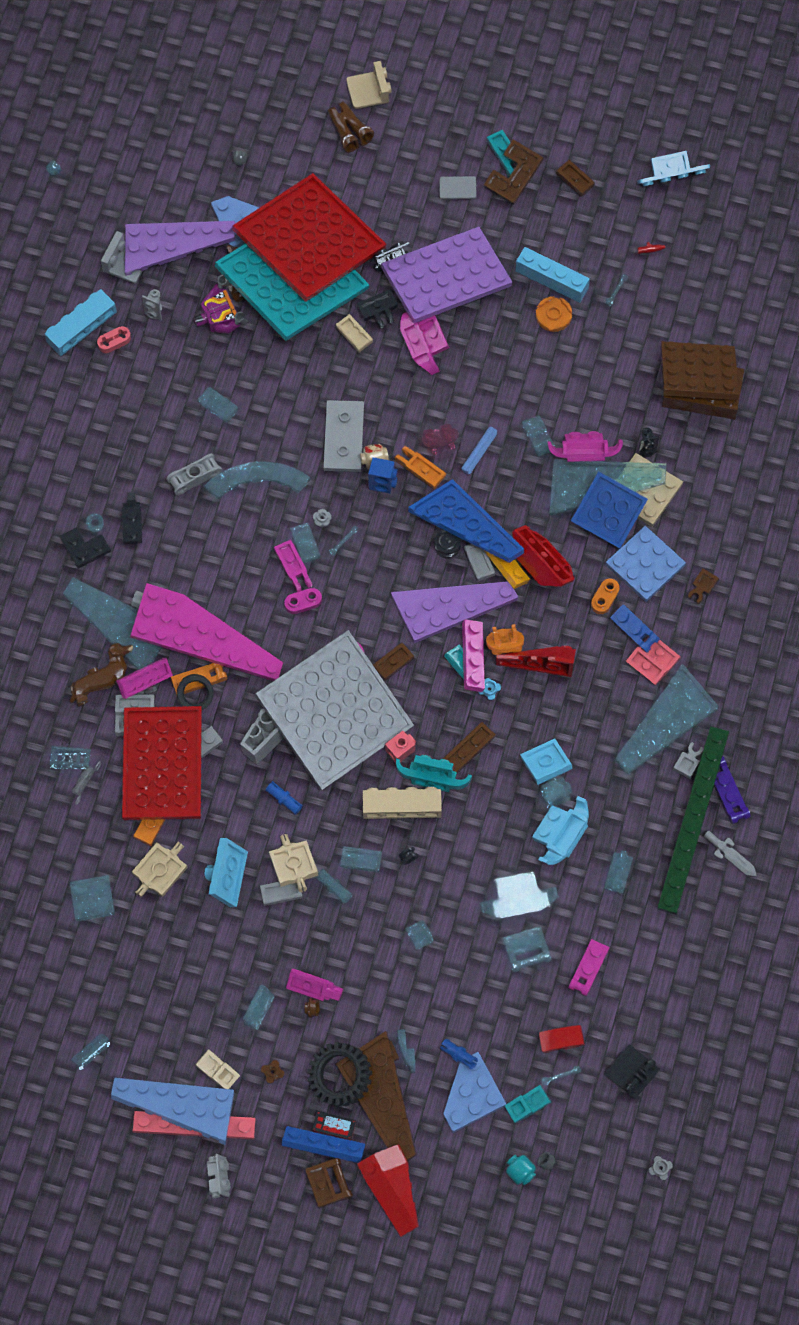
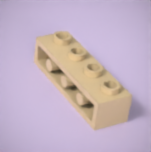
[363,787,442,819]

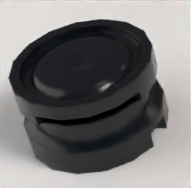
[434,530,461,559]

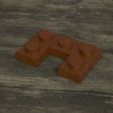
[484,139,544,205]

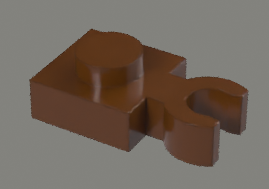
[688,568,719,604]

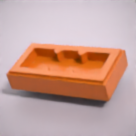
[133,819,166,846]

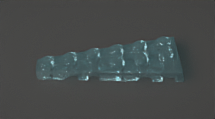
[549,459,667,515]
[63,578,162,670]
[616,664,719,775]

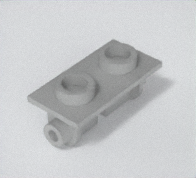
[142,289,162,320]
[207,1154,231,1198]

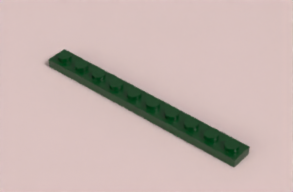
[658,726,729,915]

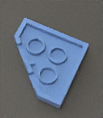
[211,196,259,247]
[443,1052,506,1133]

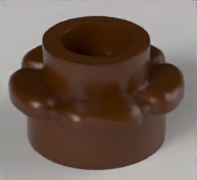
[304,998,320,1018]

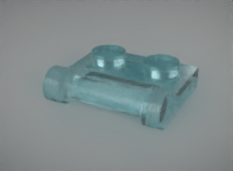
[503,926,552,972]

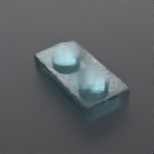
[340,846,382,872]

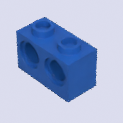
[368,457,398,494]

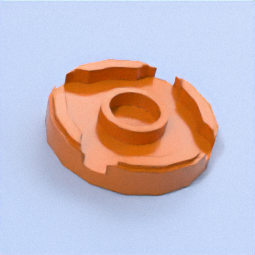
[536,297,572,332]

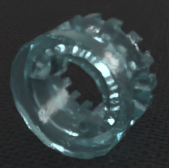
[86,513,104,532]

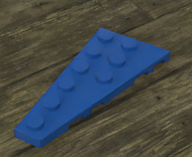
[408,479,524,563]

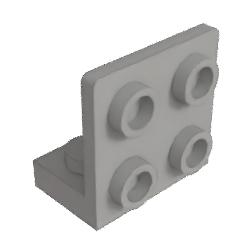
[101,231,142,284]

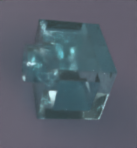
[541,777,572,808]

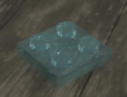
[70,875,115,921]

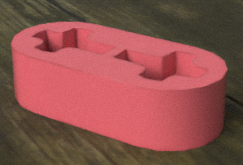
[97,326,131,353]

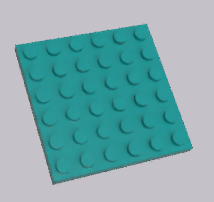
[215,244,369,341]

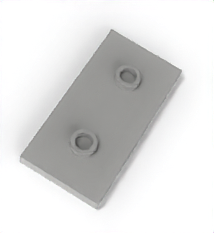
[324,400,364,472]

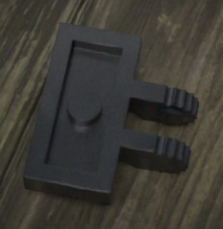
[357,289,398,329]

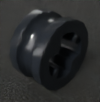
[399,847,419,865]

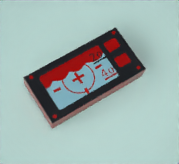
[312,1111,356,1141]

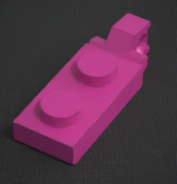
[286,968,343,1001]

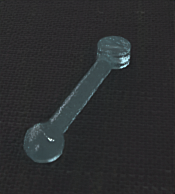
[606,274,628,306]
[329,526,359,555]
[541,1066,581,1086]

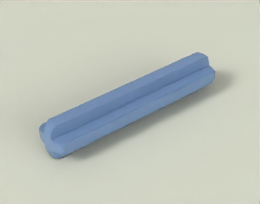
[462,427,497,475]

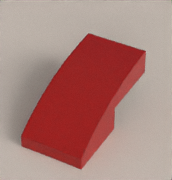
[539,1025,585,1053]

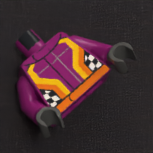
[194,275,248,334]

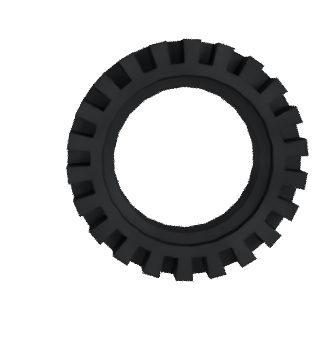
[307,1042,372,1107]

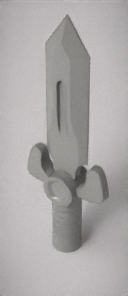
[704,831,757,876]

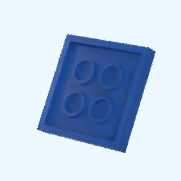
[571,471,648,548]

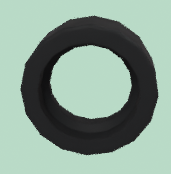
[177,674,214,710]

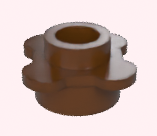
[261,1060,285,1084]

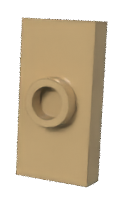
[335,314,373,352]

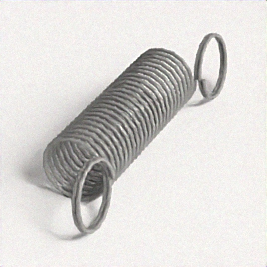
[72,761,101,805]

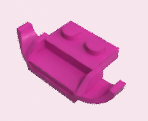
[400,312,450,375]
[547,431,623,462]

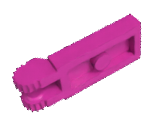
[274,540,312,592]

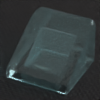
[405,920,433,949]

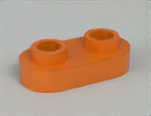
[591,579,619,614]

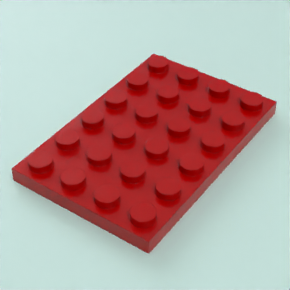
[122,706,202,820]

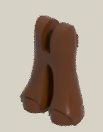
[328,101,374,153]

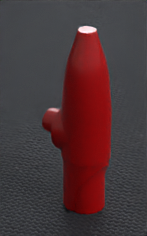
[637,242,665,254]

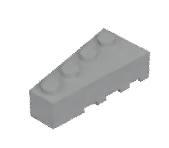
[240,708,284,765]

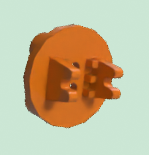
[486,624,524,655]

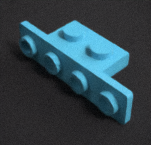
[637,151,710,187]

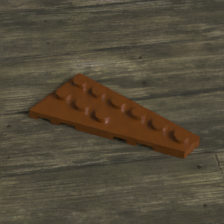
[336,1031,417,1161]

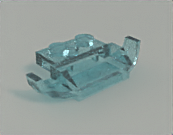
[480,871,558,918]

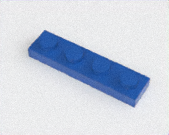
[282,1126,365,1163]

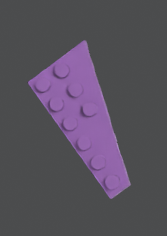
[391,581,518,643]

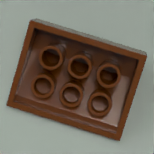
[662,368,744,420]

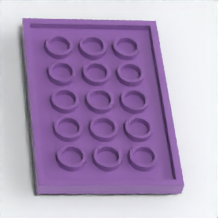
[381,227,512,323]

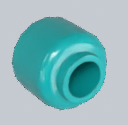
[506,1155,536,1186]

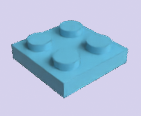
[520,739,573,785]

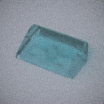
[243,985,275,1030]
[71,1034,110,1070]

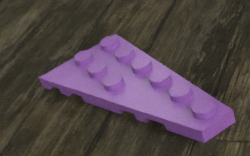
[125,221,235,276]

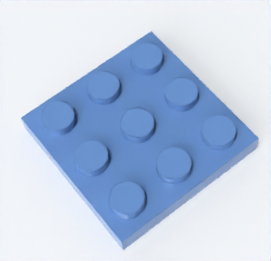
[605,526,686,602]

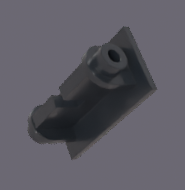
[638,428,659,457]

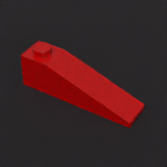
[496,645,576,677]
[357,1145,419,1237]

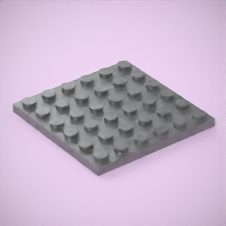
[254,630,414,791]

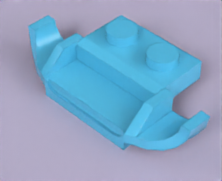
[532,796,589,865]

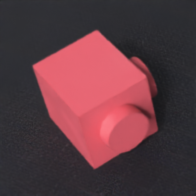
[385,731,416,763]

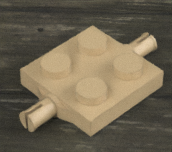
[269,834,318,892]
[132,842,188,897]

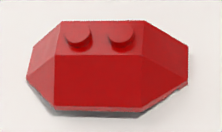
[512,525,575,587]

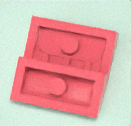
[626,636,681,685]

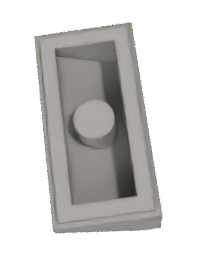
[440,176,476,199]

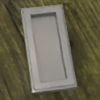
[464,544,495,582]
[260,882,302,906]

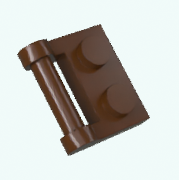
[305,1158,353,1208]

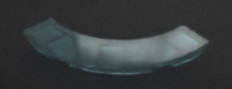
[204,462,310,499]

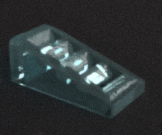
[50,746,91,769]

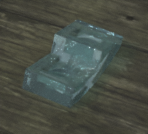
[522,415,555,456]
[397,1029,415,1073]

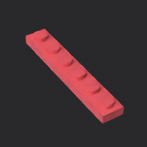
[133,1111,256,1139]

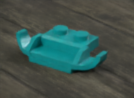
[396,755,472,792]

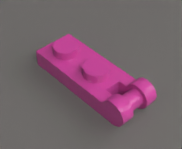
[569,939,609,996]

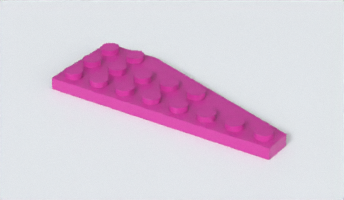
[130,583,283,681]

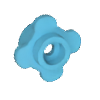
[478,678,501,700]

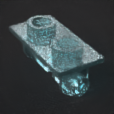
[604,851,633,894]

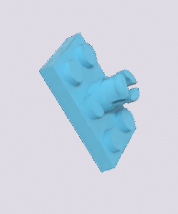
[205,838,248,907]

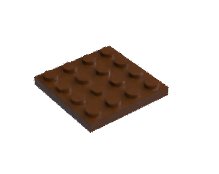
[660,341,739,400]

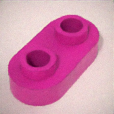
[285,588,322,614]

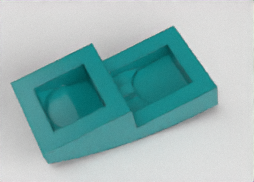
[505,1085,552,1123]

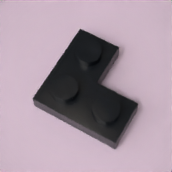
[60,528,111,569]

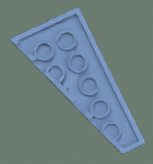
[111,1078,234,1145]

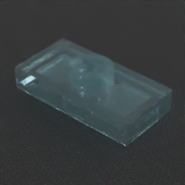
[198,386,238,423]
[290,523,320,563]

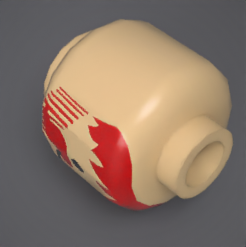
[360,444,389,469]

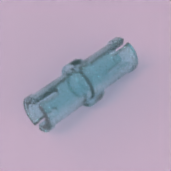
[316,869,353,903]

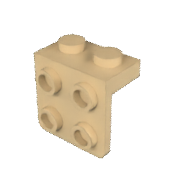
[347,61,391,109]

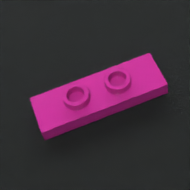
[117,658,173,699]

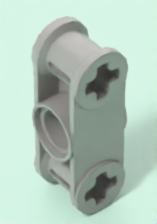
[166,454,223,495]

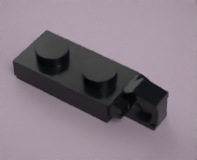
[122,492,142,544]

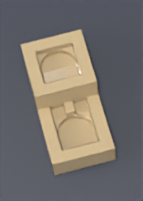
[195,1050,240,1089]

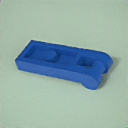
[610,604,660,653]

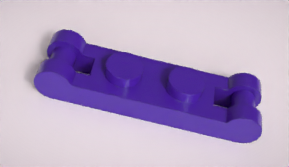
[714,756,751,824]

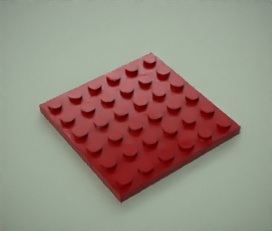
[232,173,386,302]

